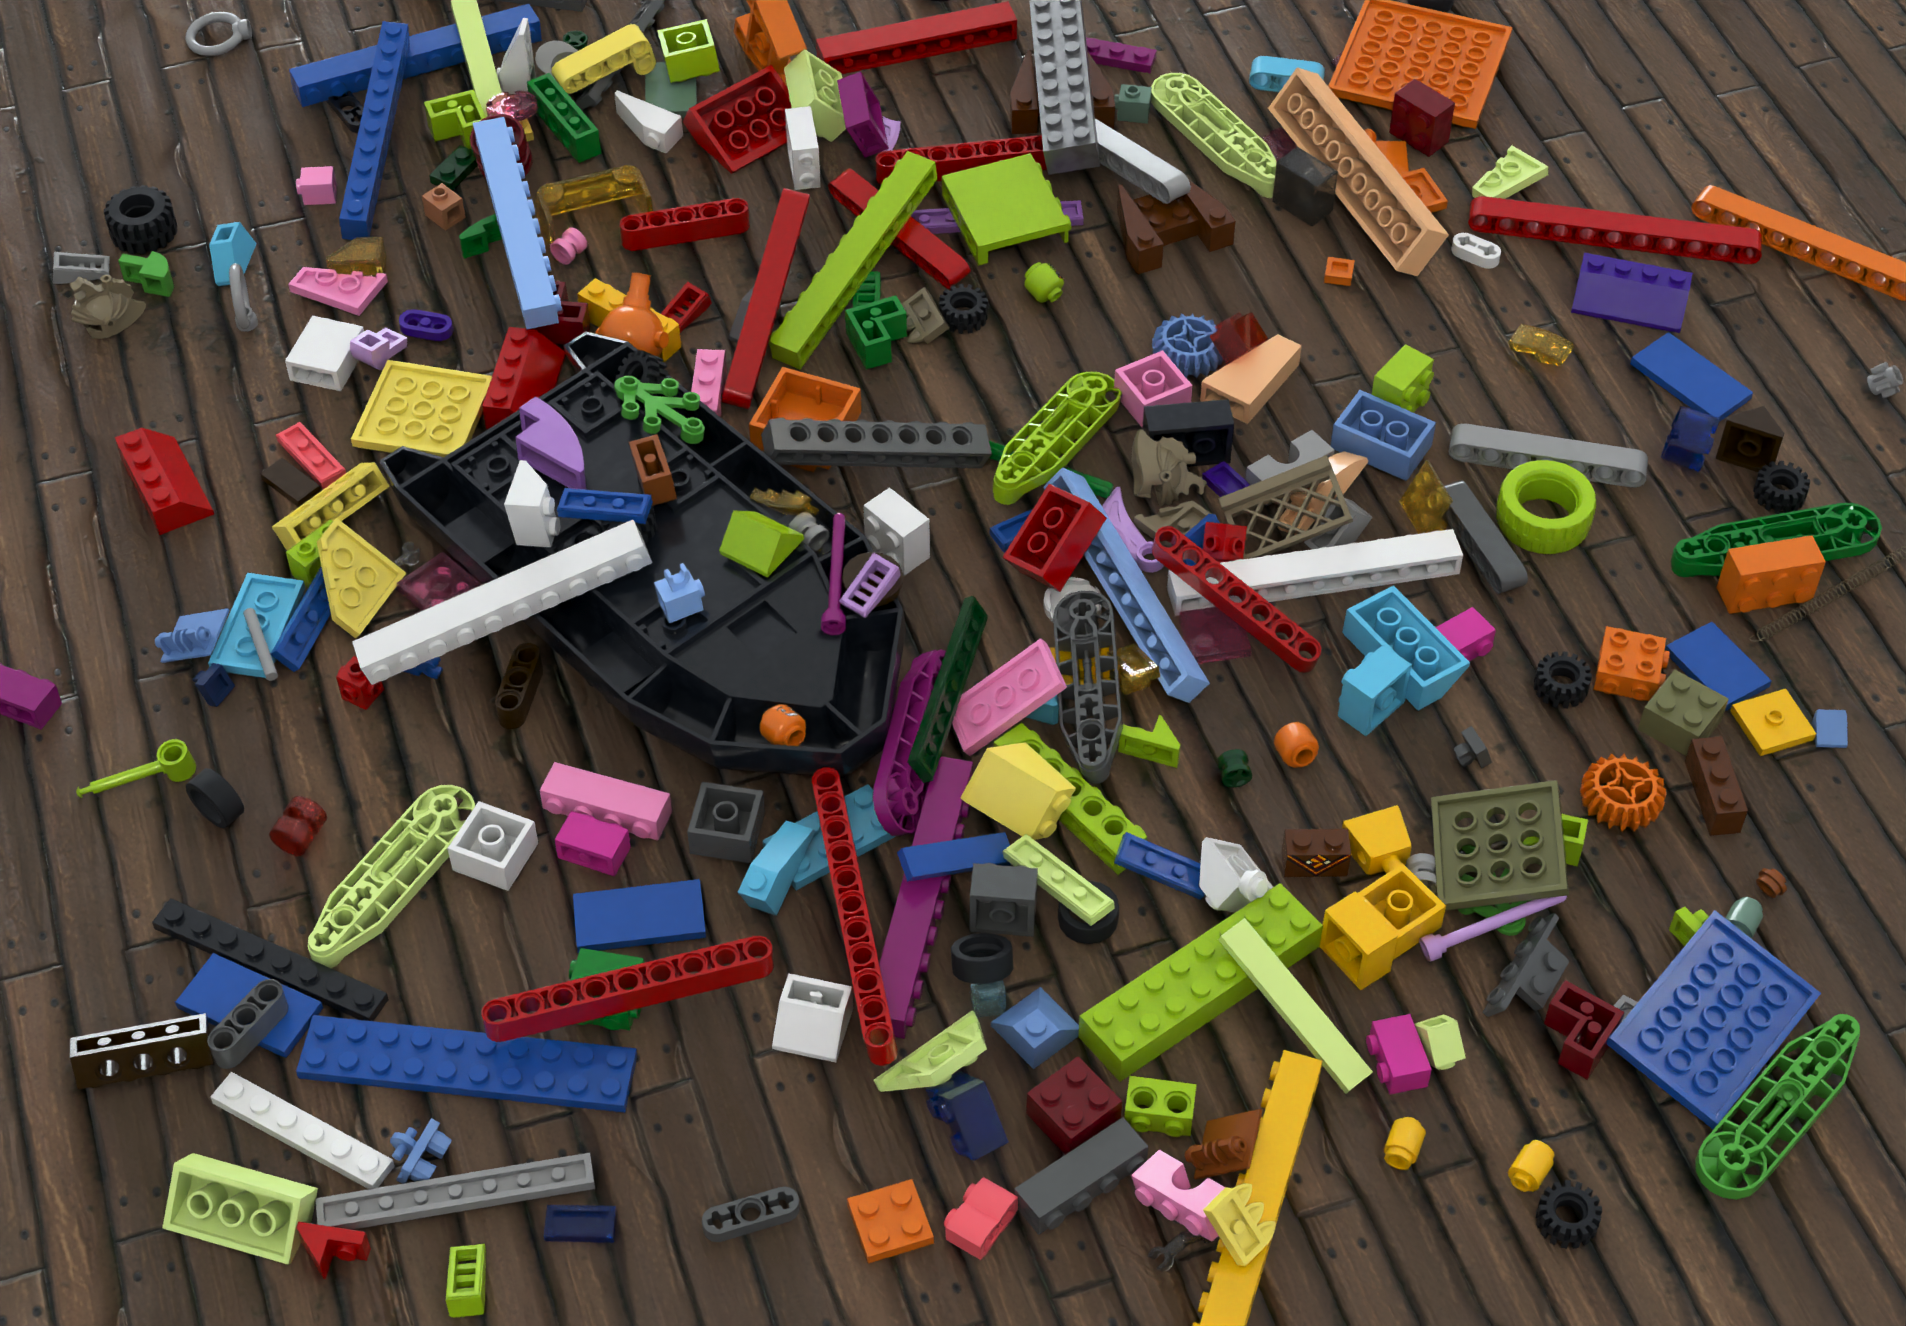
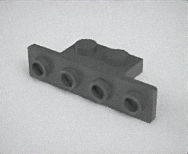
[1482,913,1569,1017]

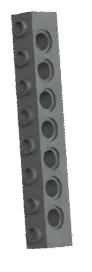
[761,418,992,468]

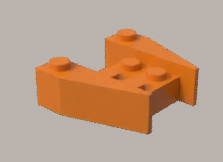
[734,0,807,86]

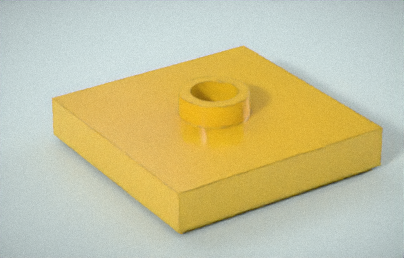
[1730,688,1817,756]

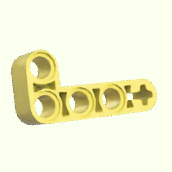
[551,24,656,94]

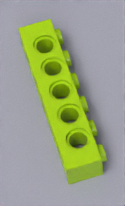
[994,722,1147,875]

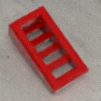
[661,282,712,333]

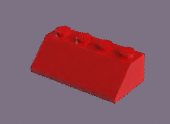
[482,327,566,429]
[114,428,214,535]

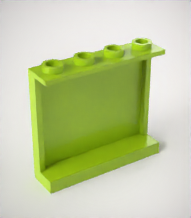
[942,153,1071,266]

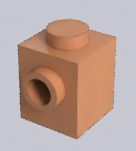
[422,183,466,231]

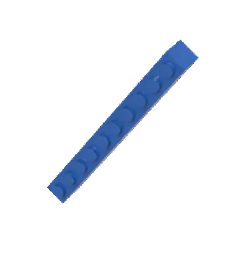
[289,4,542,107]
[339,21,410,242]

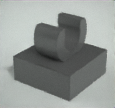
[1453,726,1492,768]

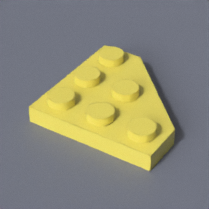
[317,518,406,639]

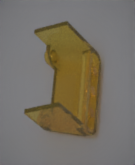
[534,165,653,246]

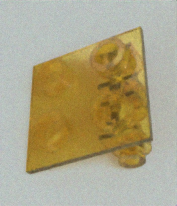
[1399,460,1453,534]

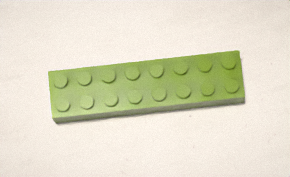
[1078,883,1323,1082]

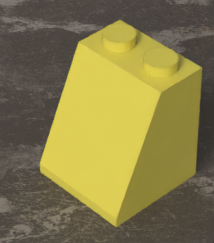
[960,742,1076,840]

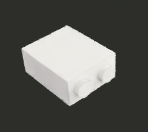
[285,316,364,391]

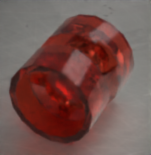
[269,796,327,856]

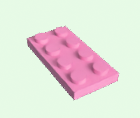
[952,638,1067,756]

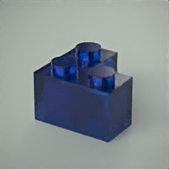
[925,1071,1009,1161]

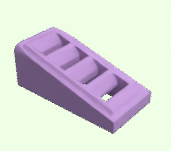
[839,553,901,618]

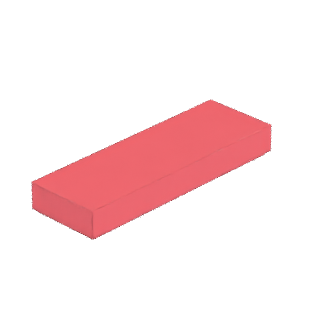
[276,422,346,489]

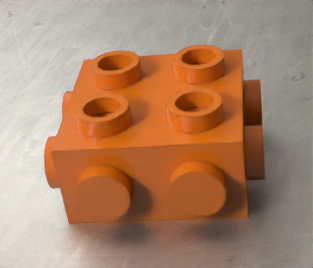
[1593,626,1670,702]

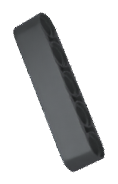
[1433,480,1528,594]

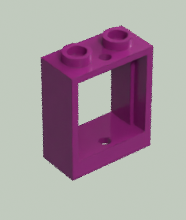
[837,72,889,158]

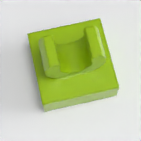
[1669,906,1709,946]

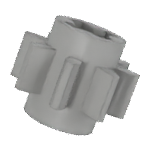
[1867,362,1903,398]

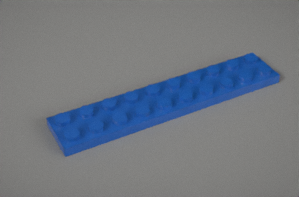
[296,1015,638,1113]

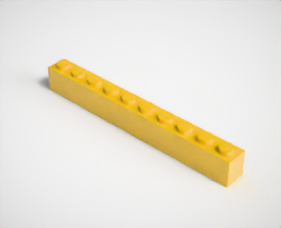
[1192,1050,1323,1326]

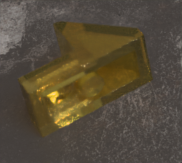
[1107,644,1160,695]

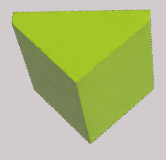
[719,510,804,578]

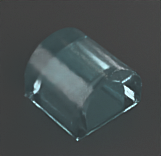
[970,980,1006,1017]

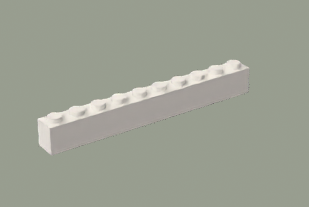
[352,520,652,685]
[1167,529,1463,616]

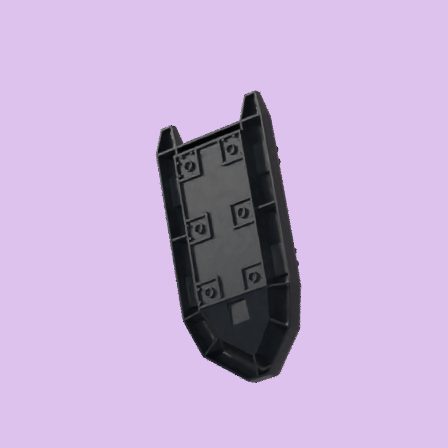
[379,332,906,778]

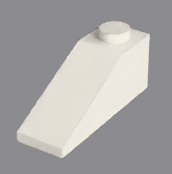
[496,18,536,95]
[614,90,683,153]

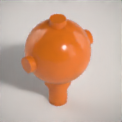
[595,273,669,357]

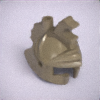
[70,274,146,339]
[1131,429,1207,507]

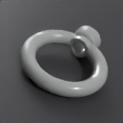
[185,12,252,56]
[229,263,258,331]

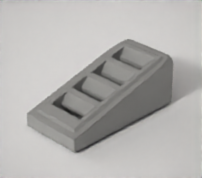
[53,252,110,284]

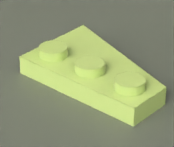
[1472,145,1548,199]

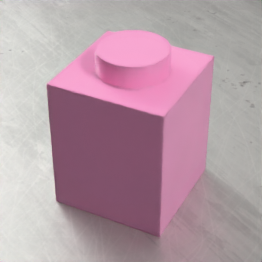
[296,166,337,205]

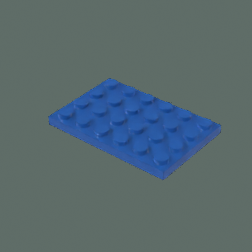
[1607,910,1821,1129]

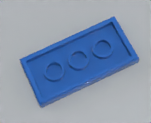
[1630,332,1753,425]
[573,879,706,953]
[175,953,323,1058]

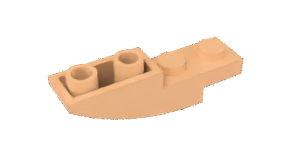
[1278,451,1369,535]

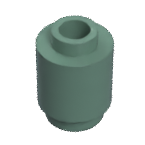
[1725,897,1763,939]

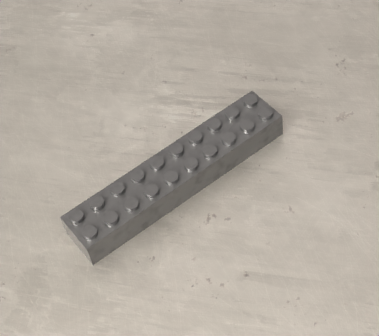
[1029,0,1100,175]

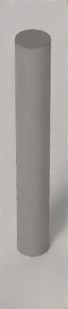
[243,608,278,681]

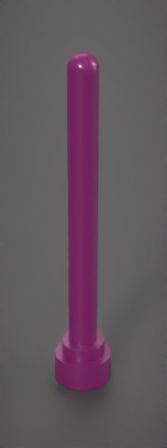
[821,513,846,635]

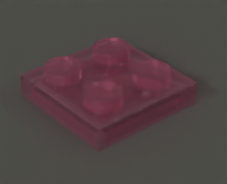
[397,552,480,611]
[1179,607,1251,664]

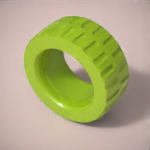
[1496,460,1596,554]

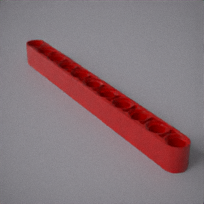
[1468,196,1762,264]
[812,767,898,1066]

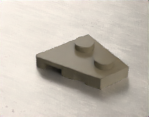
[1134,500,1212,547]

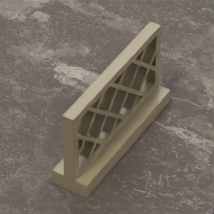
[1218,455,1353,559]

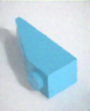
[738,821,815,916]

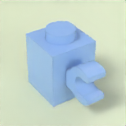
[654,563,705,623]

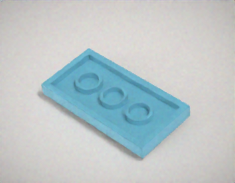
[208,573,306,678]
[762,784,896,890]

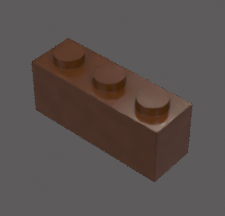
[1685,736,1748,836]

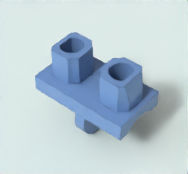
[390,1118,452,1184]

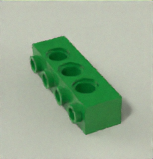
[527,73,601,163]

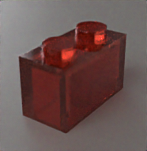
[1209,312,1269,364]

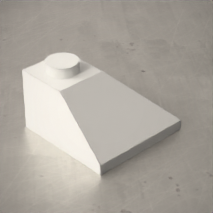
[1199,837,1273,913]

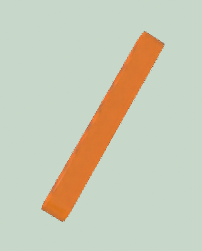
[1692,185,1906,301]

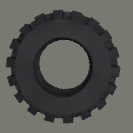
[104,185,178,254]

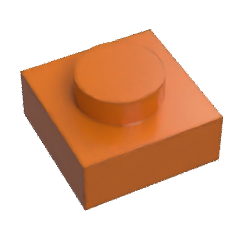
[1324,257,1355,286]

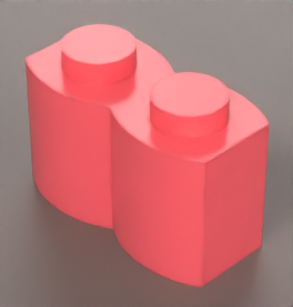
[944,1177,1018,1260]

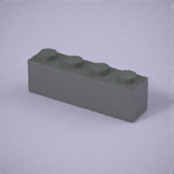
[1014,1117,1148,1235]

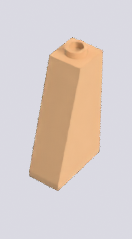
[1200,334,1302,424]

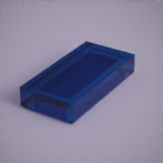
[544,1205,617,1243]

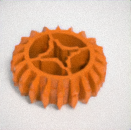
[1580,753,1666,832]

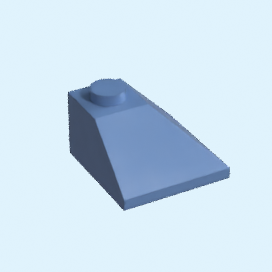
[991,987,1079,1069]

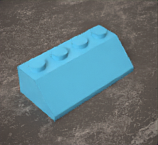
[1342,585,1470,710]

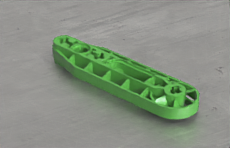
[1695,1014,1860,1200]

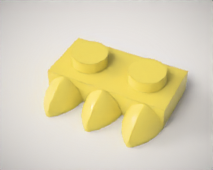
[1203,1183,1276,1266]

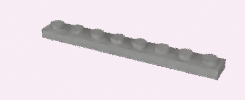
[316,1153,595,1230]

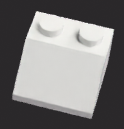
[504,460,560,547]

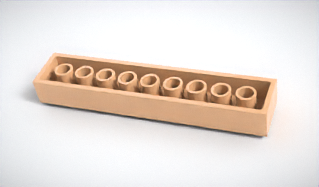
[1268,67,1449,276]

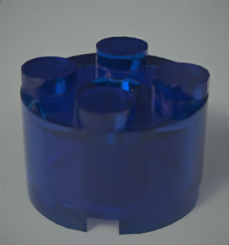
[1661,406,1720,472]

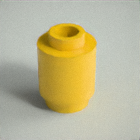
[1384,1117,1426,1170]
[1508,1140,1555,1192]

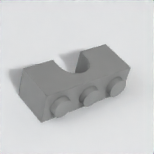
[1245,430,1334,507]

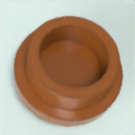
[1756,868,1787,898]

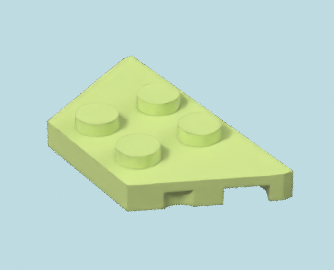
[874,1011,987,1092]

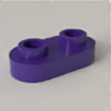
[399,309,453,341]

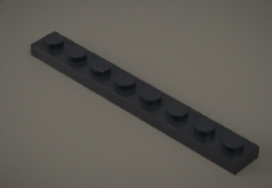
[152,898,389,1021]

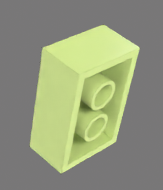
[784,49,846,142]

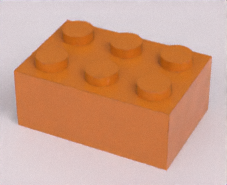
[1716,535,1826,614]

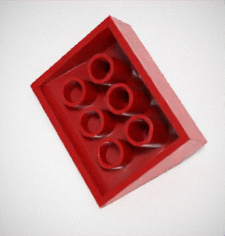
[683,65,792,174]

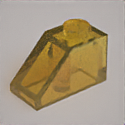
[326,237,387,277]

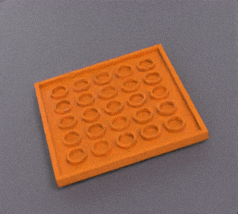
[1328,0,1513,129]

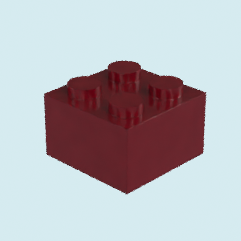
[1389,79,1455,157]
[1026,1056,1122,1155]

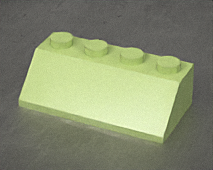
[162,1153,318,1265]

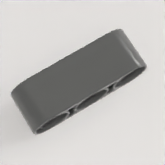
[207,979,289,1069]

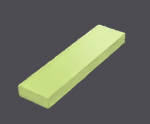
[1003,834,1115,926]

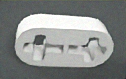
[1451,233,1501,269]

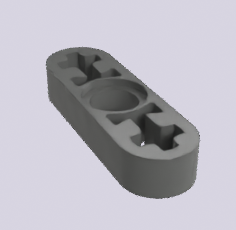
[702,1187,800,1242]

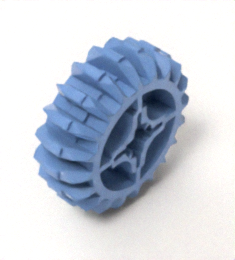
[1152,313,1227,378]

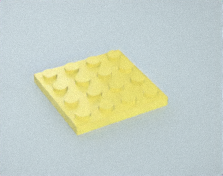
[351,360,492,457]

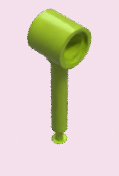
[76,739,196,798]

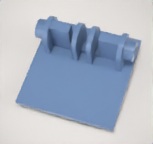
[155,609,230,663]

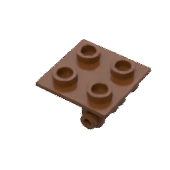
[1185,1109,1262,1180]

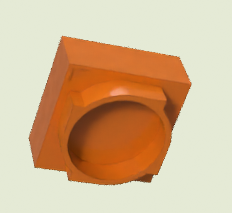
[749,367,862,472]

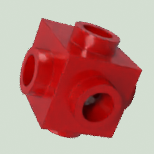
[1203,522,1247,563]
[336,656,384,710]

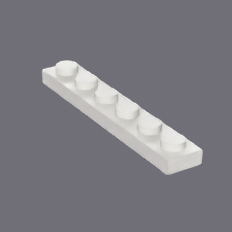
[210,1072,395,1189]

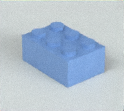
[1331,390,1436,481]

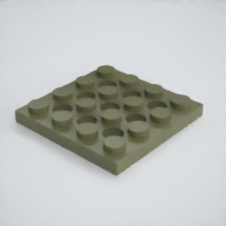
[1431,780,1569,911]

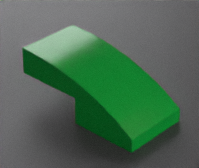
[459,214,502,259]

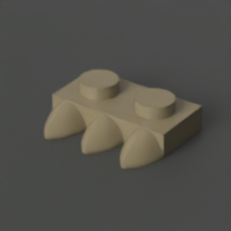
[902,287,950,344]

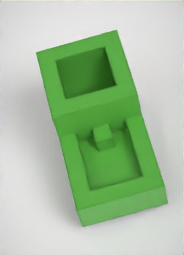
[118,251,174,297]

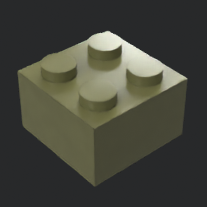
[1638,669,1729,756]

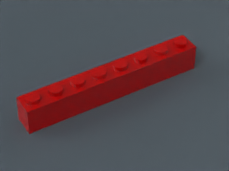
[816,1,1017,74]

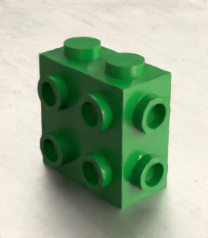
[560,948,645,1031]

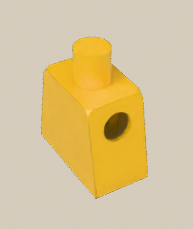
[1342,805,1412,875]

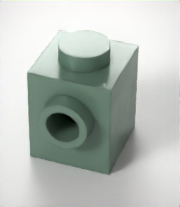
[1114,84,1152,124]

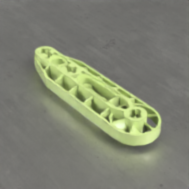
[1151,73,1283,198]
[308,785,476,968]

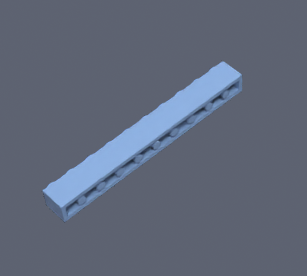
[473,117,562,330]
[1043,467,1210,703]

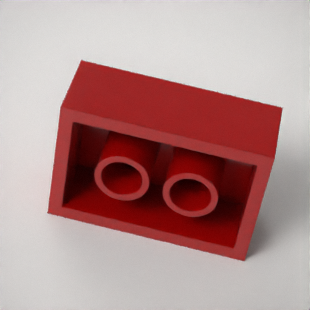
[1002,484,1107,592]

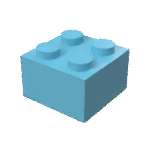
[1338,645,1412,736]

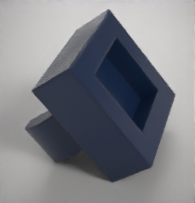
[192,663,235,707]

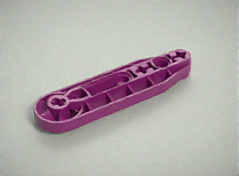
[873,649,946,837]

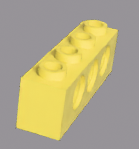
[272,462,390,551]

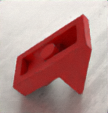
[296,1222,371,1279]

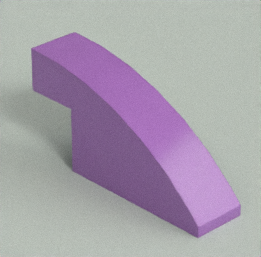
[516,396,586,490]

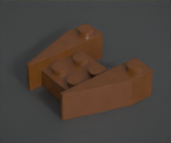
[1010,50,1115,134]
[1117,180,1236,275]

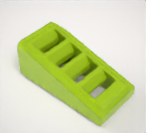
[446,1244,486,1318]

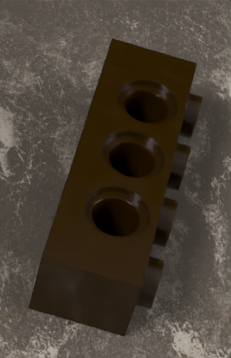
[70,1013,214,1089]

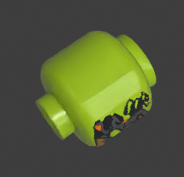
[1024,262,1064,303]

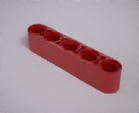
[620,198,750,251]

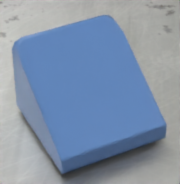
[1811,709,1848,748]

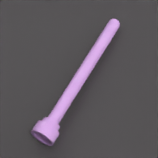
[1419,896,1567,962]

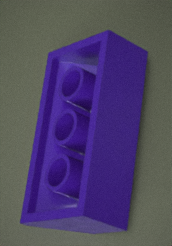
[1571,253,1693,333]

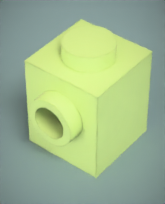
[1414,1014,1466,1070]

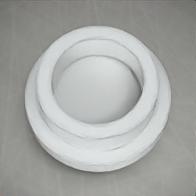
[1239,870,1268,902]

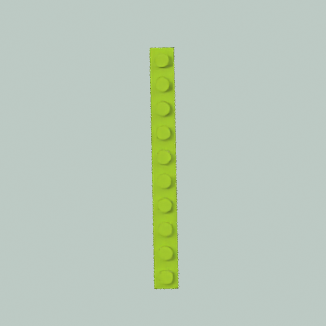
[769,151,937,370]

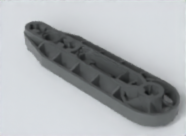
[1053,591,1123,784]

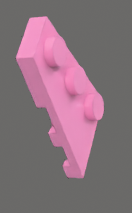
[288,267,388,316]

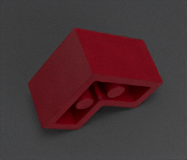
[532,281,591,344]
[1544,980,1625,1080]

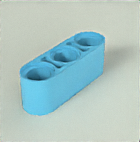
[1249,56,1325,92]

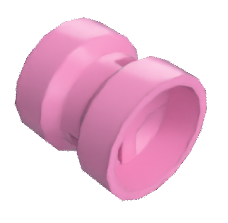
[550,227,587,265]

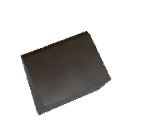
[1716,406,1784,472]

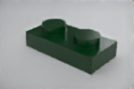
[429,145,478,191]

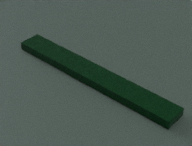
[907,596,988,783]

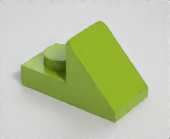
[1118,715,1180,768]

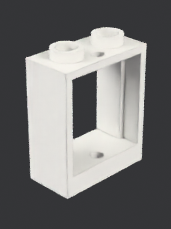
[785,106,821,190]

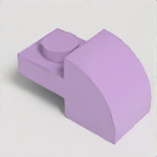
[350,328,407,370]

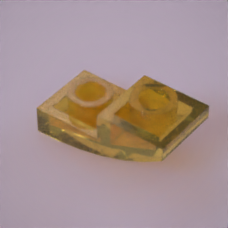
[1508,324,1574,365]
[749,487,819,516]

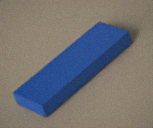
[557,488,653,524]
[1114,832,1205,900]

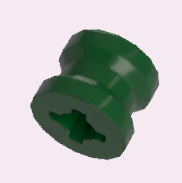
[563,30,588,51]
[1217,749,1252,788]

